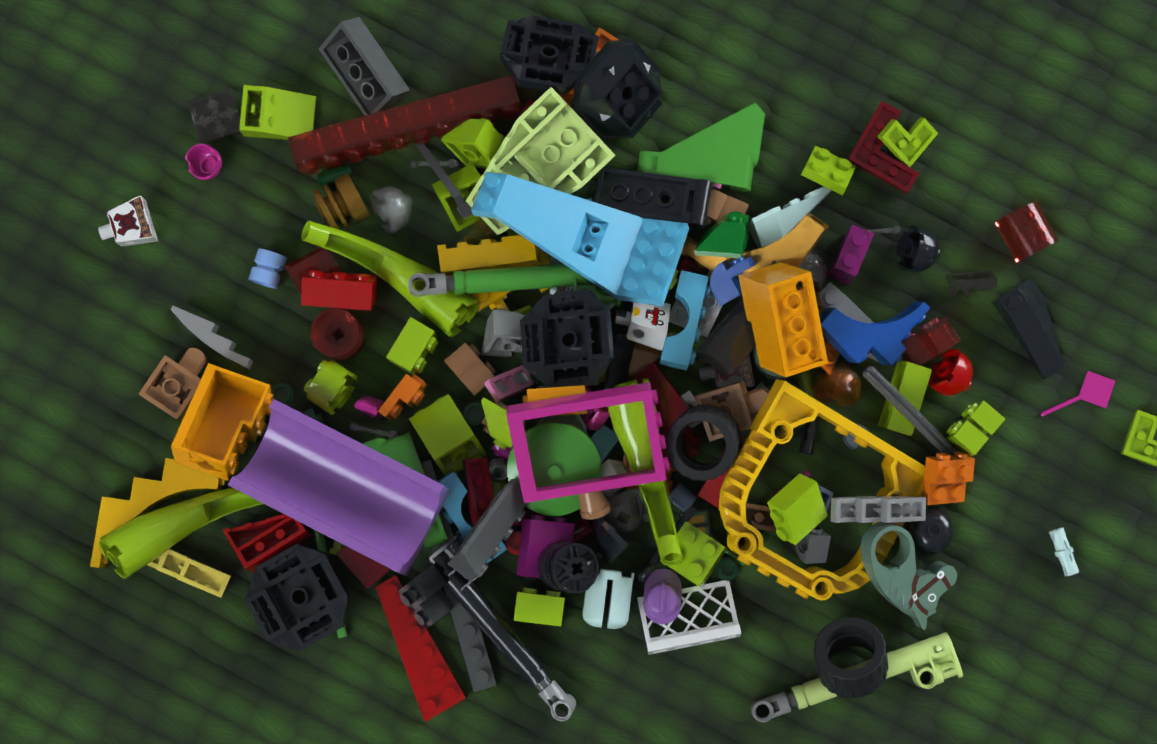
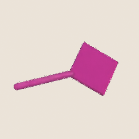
[1041,371,1115,416]

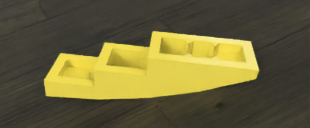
[147,549,231,598]

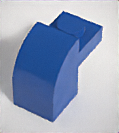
[710,256,756,306]

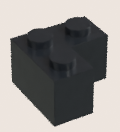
[398,564,454,629]

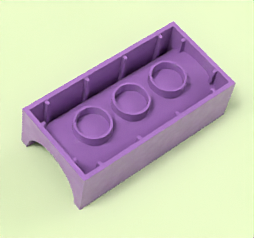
[228,399,451,576]

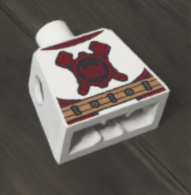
[98,196,158,246]

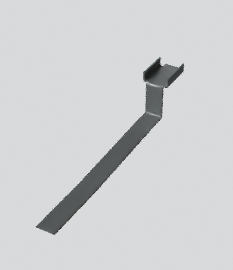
[415,141,473,220]

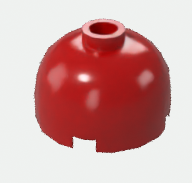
[928,348,973,396]

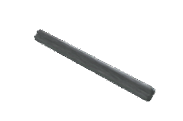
[862,366,958,455]

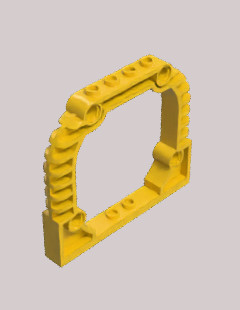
[719,379,925,601]

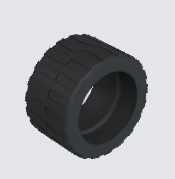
[666,404,742,481]
[814,617,888,699]

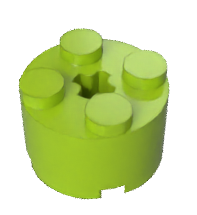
[304,360,357,415]

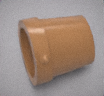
[578,490,611,520]

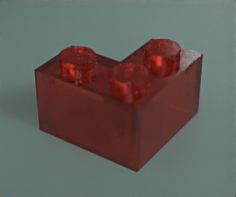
[902,317,961,365]

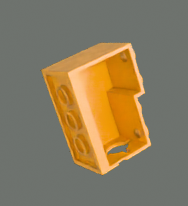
[738,262,828,377]
[171,363,274,481]

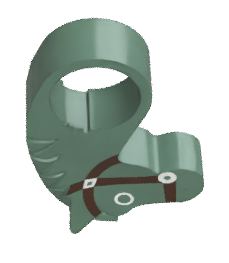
[861,522,957,630]

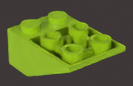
[239,85,316,142]

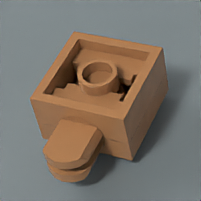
[139,348,207,422]
[695,380,769,441]

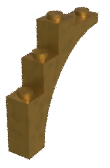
[681,213,829,284]

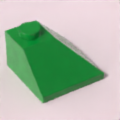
[695,212,749,258]

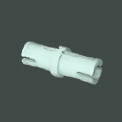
[1049,527,1079,576]

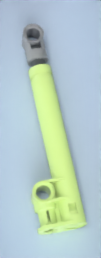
[750,632,963,722]

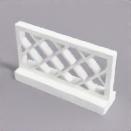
[637,580,741,655]

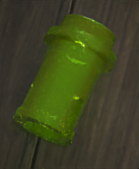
[795,371,815,398]

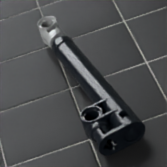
[424,532,576,722]

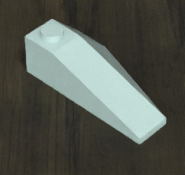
[749,187,832,248]

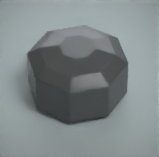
[488,458,508,482]

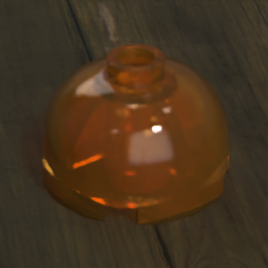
[813,364,861,406]

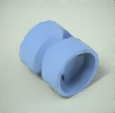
[248,248,287,289]

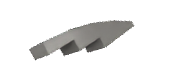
[171,306,254,370]
[831,496,926,523]

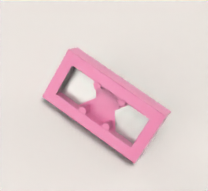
[485,365,535,403]

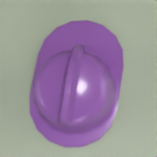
[643,568,682,624]

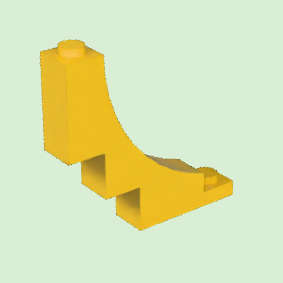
[90,458,227,568]

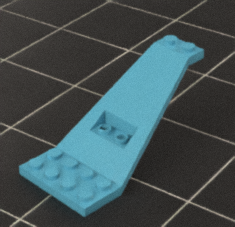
[471,172,689,306]

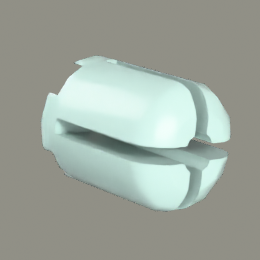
[582,569,634,629]

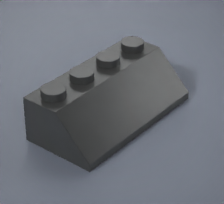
[319,17,410,122]
[447,478,527,581]

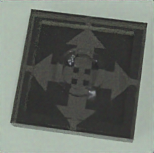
[187,88,241,144]

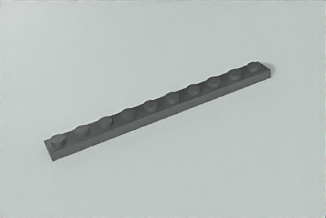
[420,459,497,692]

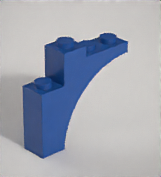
[819,301,930,365]

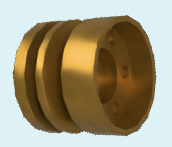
[313,173,370,230]

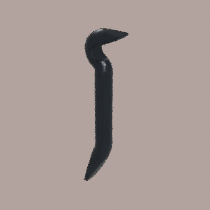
[634,505,697,585]

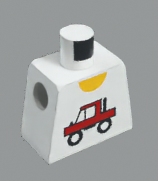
[615,302,671,350]

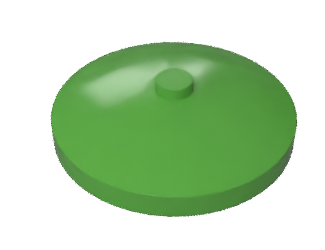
[507,421,602,516]

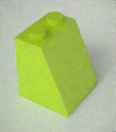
[409,394,486,475]

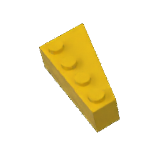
[437,235,542,276]

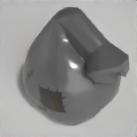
[603,488,649,534]

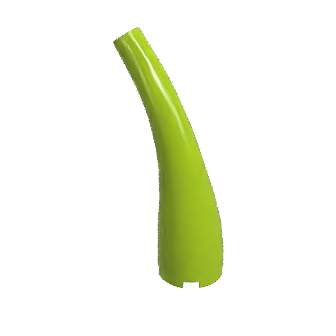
[302,221,479,337]
[604,378,682,565]
[99,487,264,579]

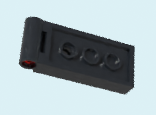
[594,167,712,229]

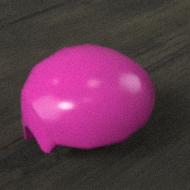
[185,144,222,180]

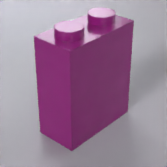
[827,225,874,285]
[517,515,575,578]

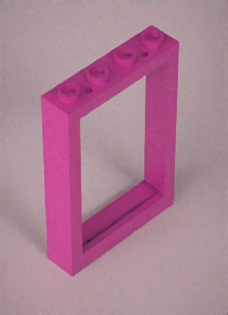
[506,382,670,503]

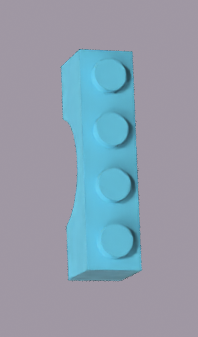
[659,270,711,371]
[437,470,507,564]

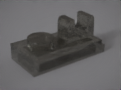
[946,270,997,299]

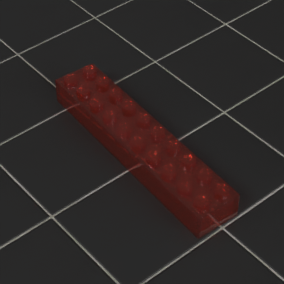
[288,75,521,175]

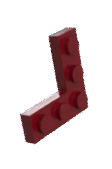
[848,101,919,194]
[462,457,541,527]

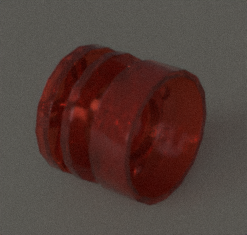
[311,308,365,360]

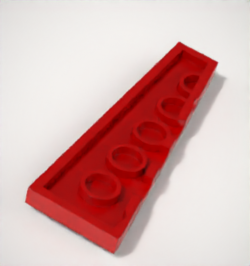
[376,575,466,722]

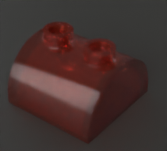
[995,201,1059,263]

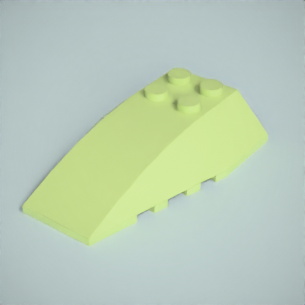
[466,87,616,235]

